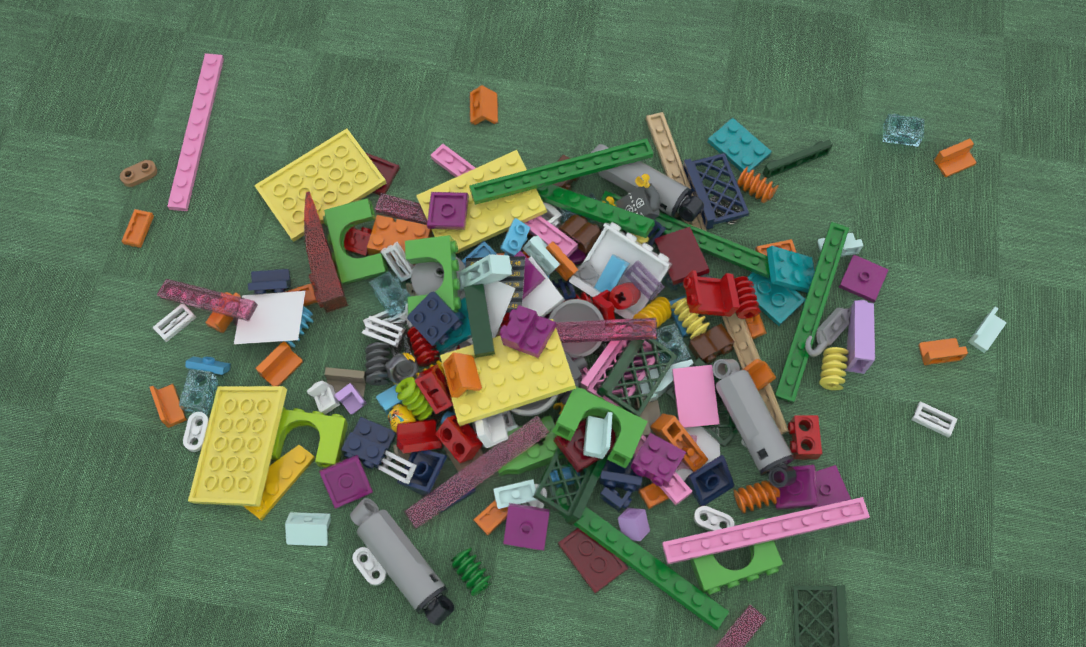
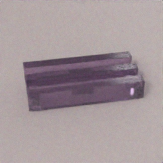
[624,260,665,301]

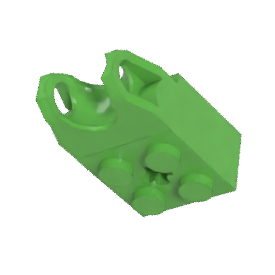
[488,415,565,476]

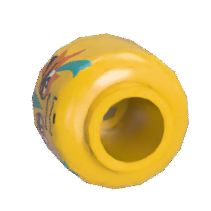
[388,404,416,433]

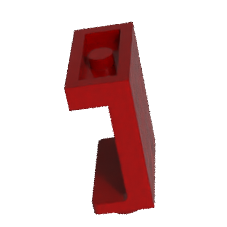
[683,270,740,317]

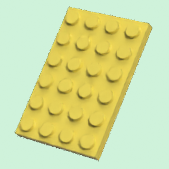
[254,128,386,242]
[416,150,547,254]
[440,319,576,426]
[188,386,287,506]

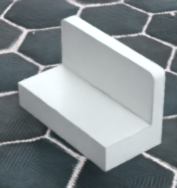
[475,412,508,448]

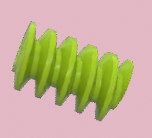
[395,377,433,421]

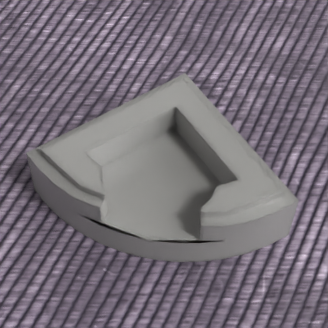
[574,260,599,279]

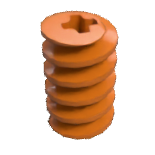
[737,166,779,203]
[734,480,780,514]

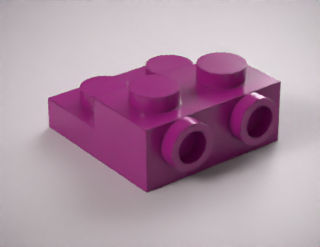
[500,305,556,358]
[631,433,686,488]

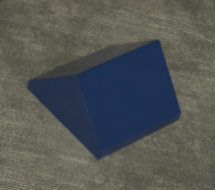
[397,450,447,497]
[684,455,735,506]

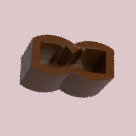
[558,214,601,253]
[688,324,735,364]

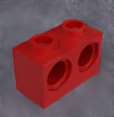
[415,364,453,414]
[435,415,483,463]
[788,415,822,460]

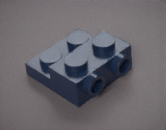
[341,417,397,469]

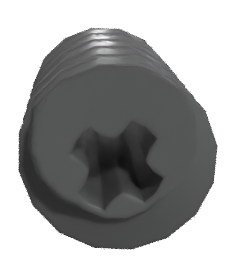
[365,342,390,386]

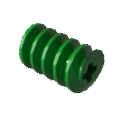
[450,548,492,596]

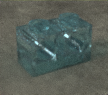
[883,114,924,147]
[369,271,410,318]
[652,323,691,364]
[179,369,218,415]

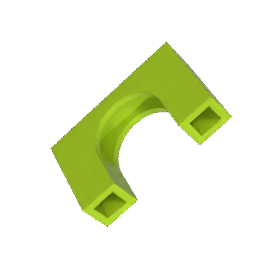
[271,407,348,468]

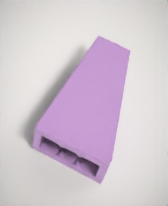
[845,300,875,374]

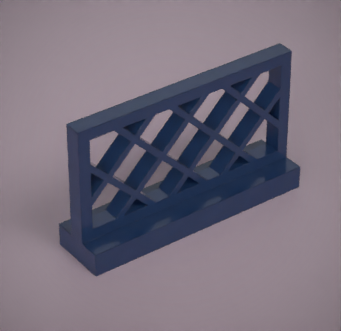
[683,153,749,230]

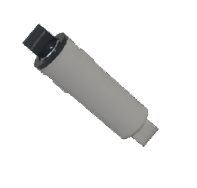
[591,144,704,222]
[713,359,797,488]
[350,498,455,626]

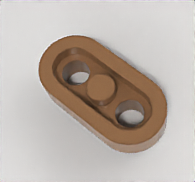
[120,160,157,187]

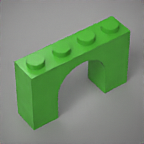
[323,198,389,285]
[405,235,461,315]
[552,386,648,468]
[690,517,783,595]

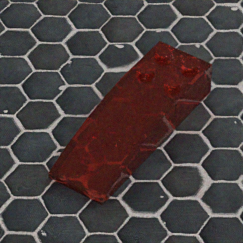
[304,191,348,313]

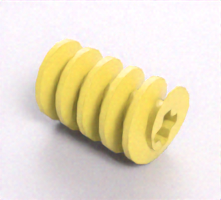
[670,297,710,340]
[819,347,849,390]

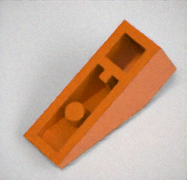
[650,413,709,472]

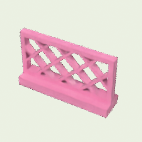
[580,324,661,406]

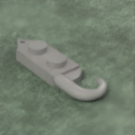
[805,308,852,357]

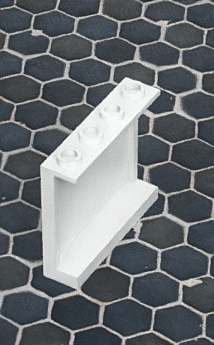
[569,222,672,323]

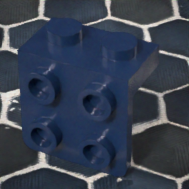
[407,292,466,346]
[599,456,642,492]

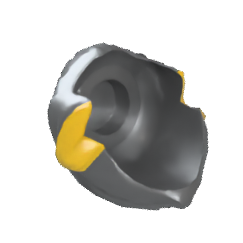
[385,353,419,385]

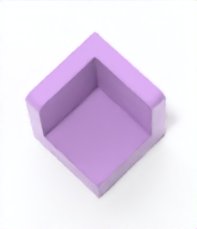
[334,383,367,415]
[618,508,650,541]

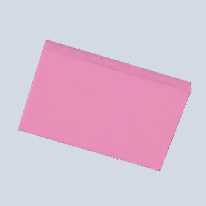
[672,365,719,428]

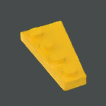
[243,445,315,521]

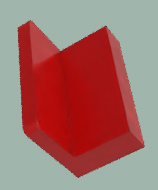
[397,419,442,453]

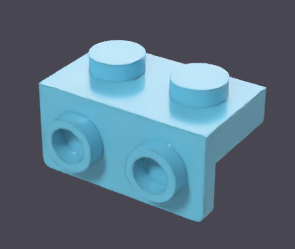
[500,218,531,257]

